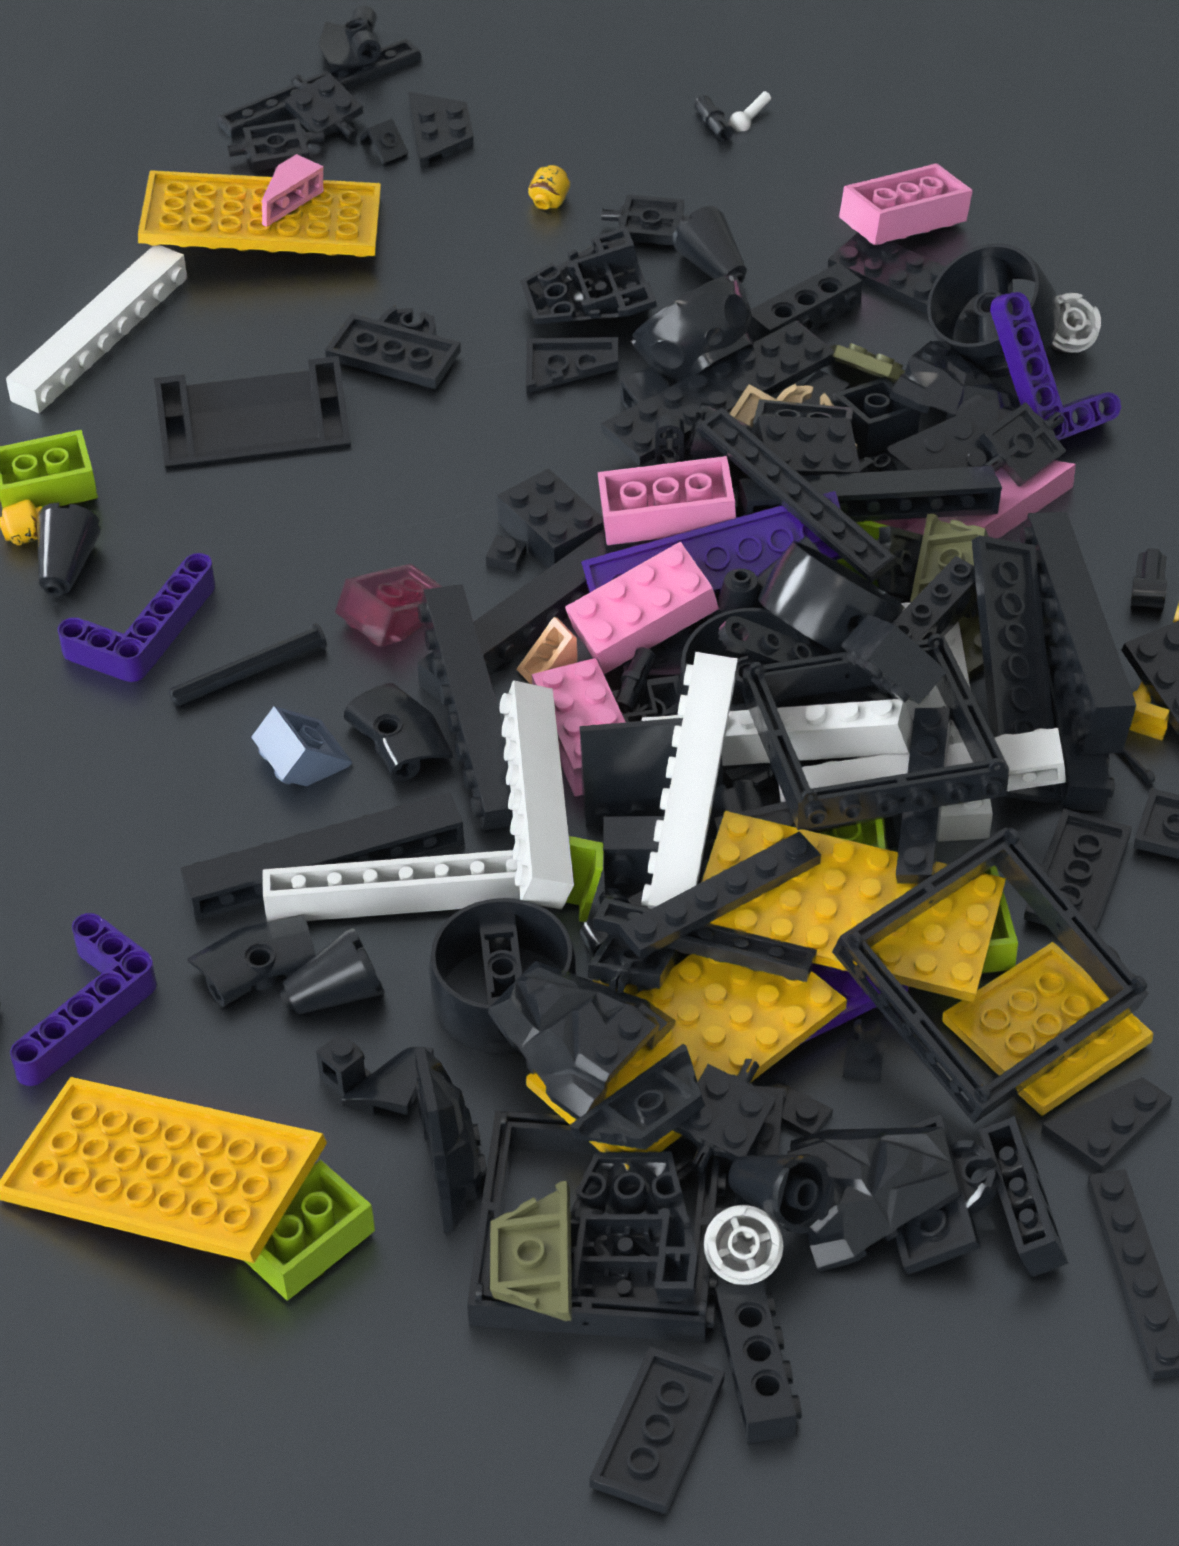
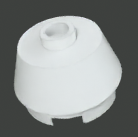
[1049,293,1101,352]
[704,1205,783,1285]

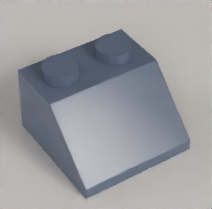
[251,706,352,786]

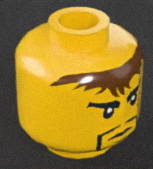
[528,165,570,210]
[0,500,42,545]

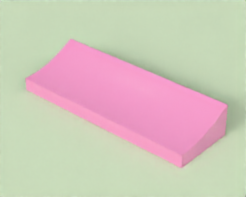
[905,460,1076,539]

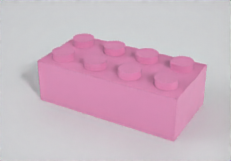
[839,163,973,245]
[598,456,736,545]
[565,541,719,674]
[532,658,625,797]

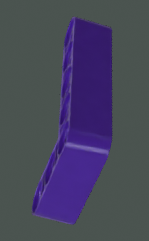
[990,292,1121,440]
[58,553,215,682]
[10,913,157,1086]

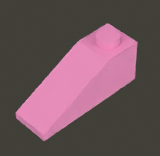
[262,154,323,227]

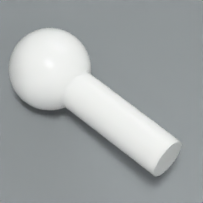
[729,91,772,132]

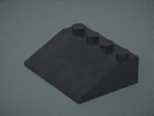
[579,718,724,827]

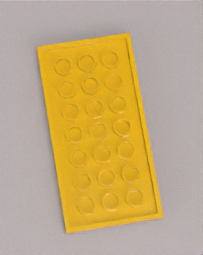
[138,170,381,257]
[701,811,1006,1002]
[526,954,847,1170]
[0,1077,327,1263]

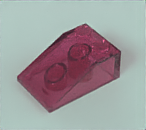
[335,564,442,646]

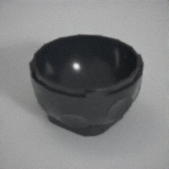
[631,275,754,382]

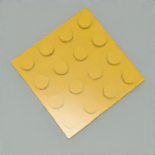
[942,942,1154,1116]

